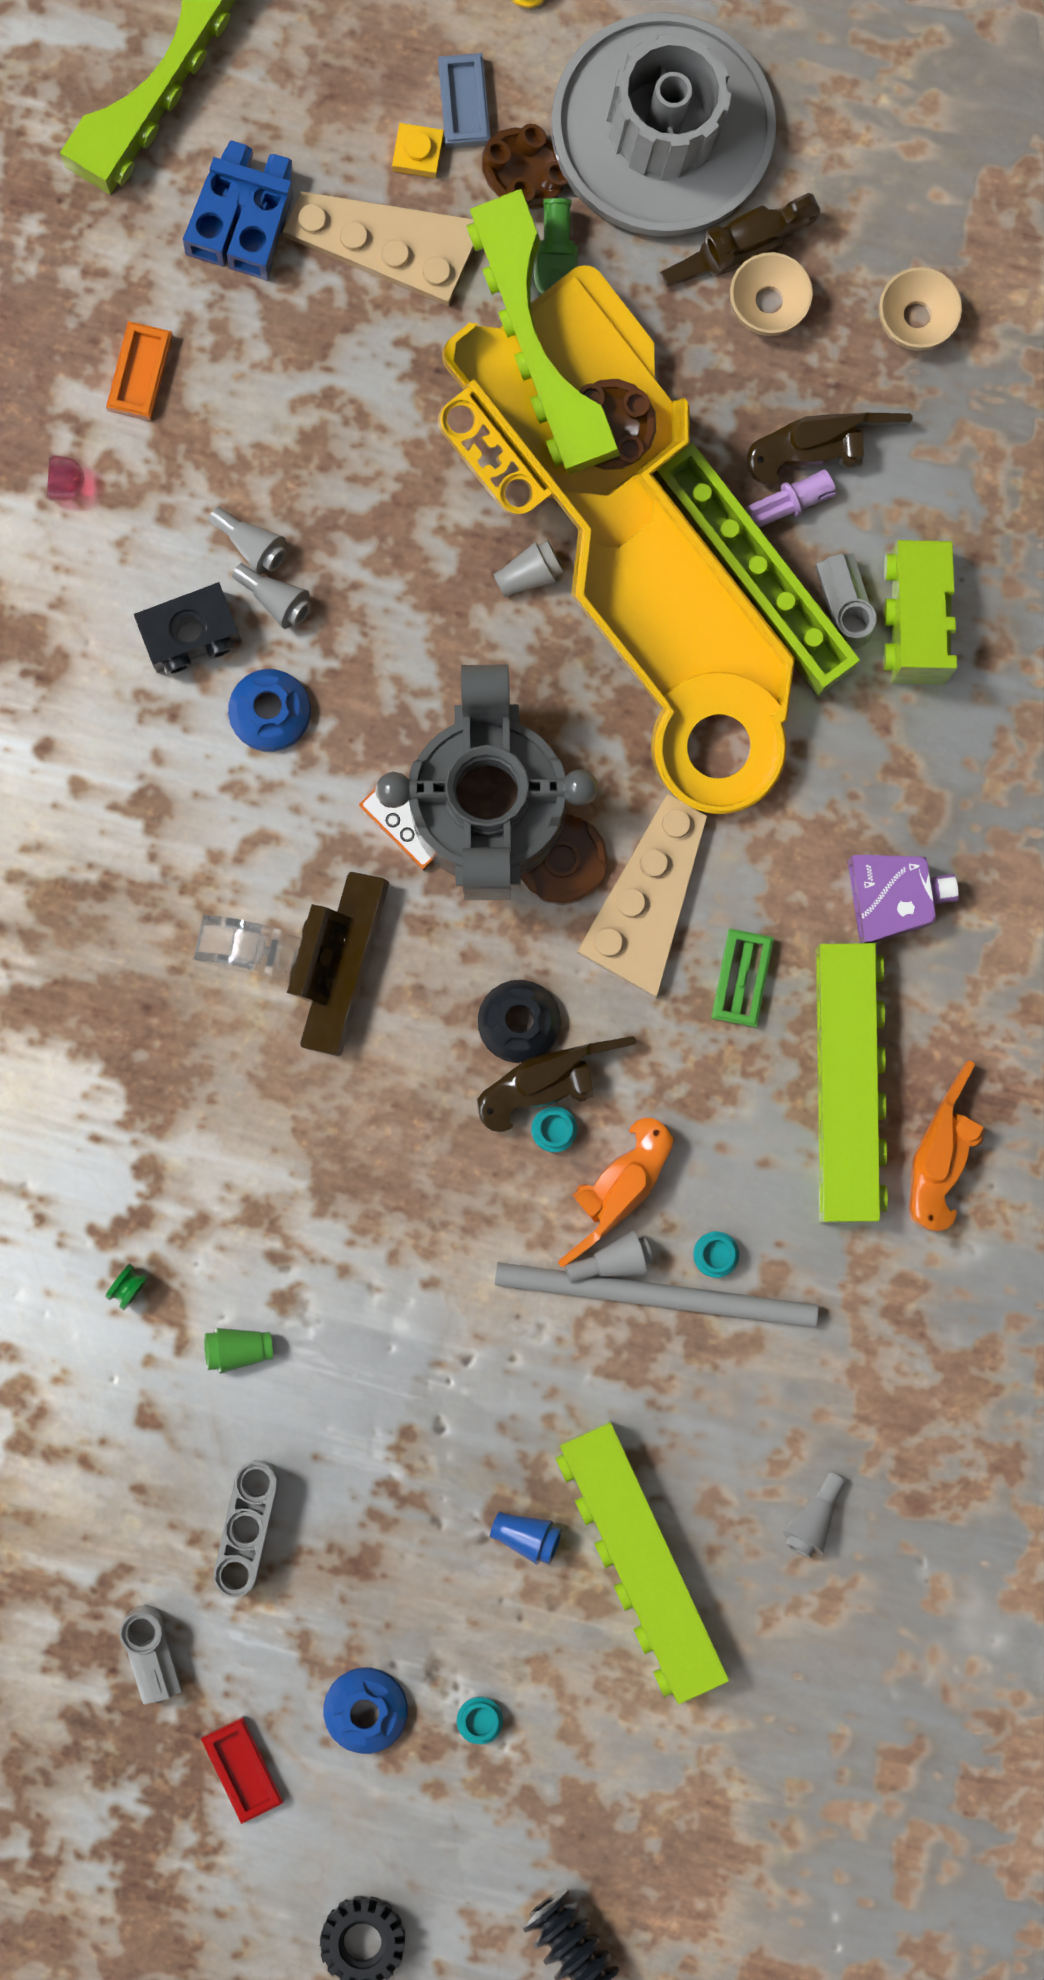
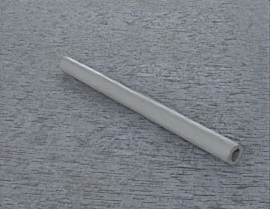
[495,1262,818,1328]

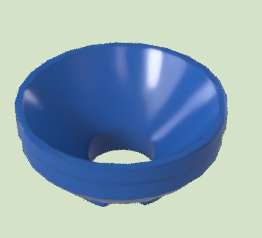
[228,669,311,752]
[323,1667,408,1754]

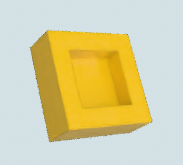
[392,123,444,179]

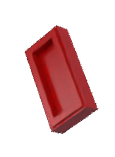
[200,1716,284,1824]

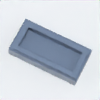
[438,53,490,149]

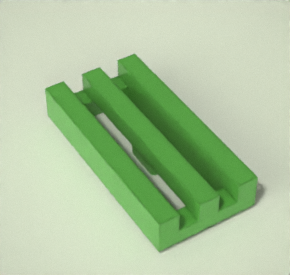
[711,928,774,1028]

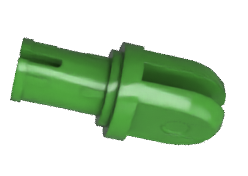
[534,198,579,295]

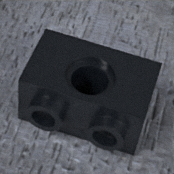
[133,582,242,675]

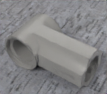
[815,553,877,649]
[120,1605,183,1704]

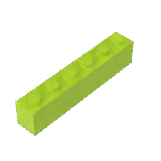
[655,443,860,697]
[816,943,888,1223]
[555,1421,729,1705]

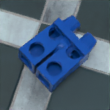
[183,140,293,281]

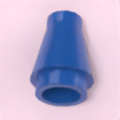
[490,1511,562,1565]

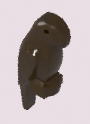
[659,193,820,287]
[747,412,913,485]
[477,1036,636,1132]

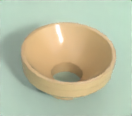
[730,252,813,336]
[879,267,962,351]

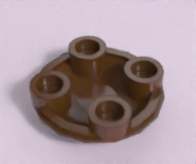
[482,123,568,210]
[579,379,657,470]

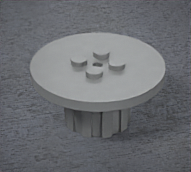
[551,12,776,237]

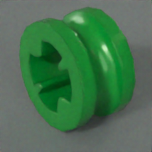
[105,1263,149,1310]

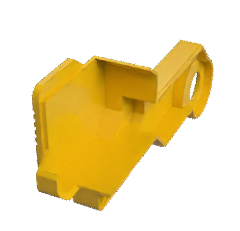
[438,265,795,814]

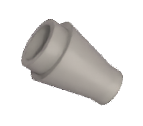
[493,540,564,598]

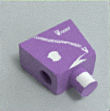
[847,855,958,943]

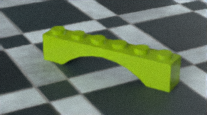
[60,0,236,195]
[466,189,620,475]

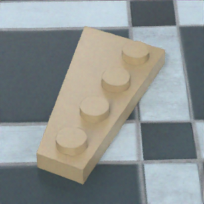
[283,191,474,307]
[577,794,707,998]

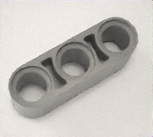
[214,1460,279,1597]

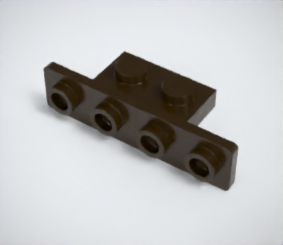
[287,872,389,1057]

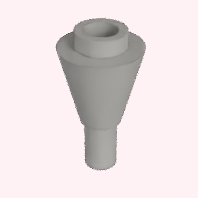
[209,507,287,574]
[232,563,311,629]
[565,1230,653,1283]
[782,1472,846,1558]

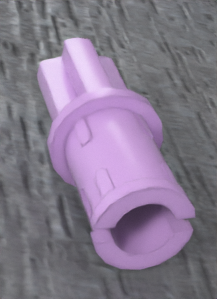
[745,469,836,528]

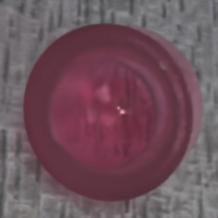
[47,455,85,501]

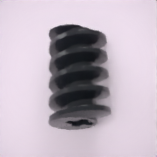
[523,1888,620,1980]

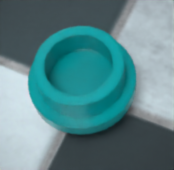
[531,1106,577,1153]
[693,1231,739,1278]
[457,1696,503,1745]

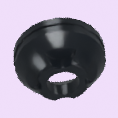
[478,980,561,1063]

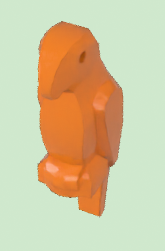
[909,1060,986,1232]
[558,1117,674,1267]

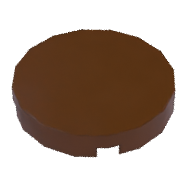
[521,814,608,906]

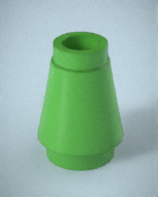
[204,1328,273,1374]

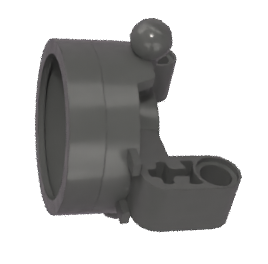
[375,664,599,901]

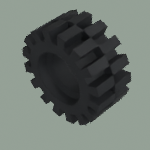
[319,1895,405,1980]

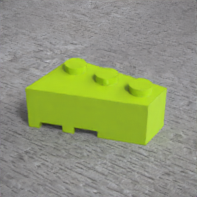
[883,540,957,685]

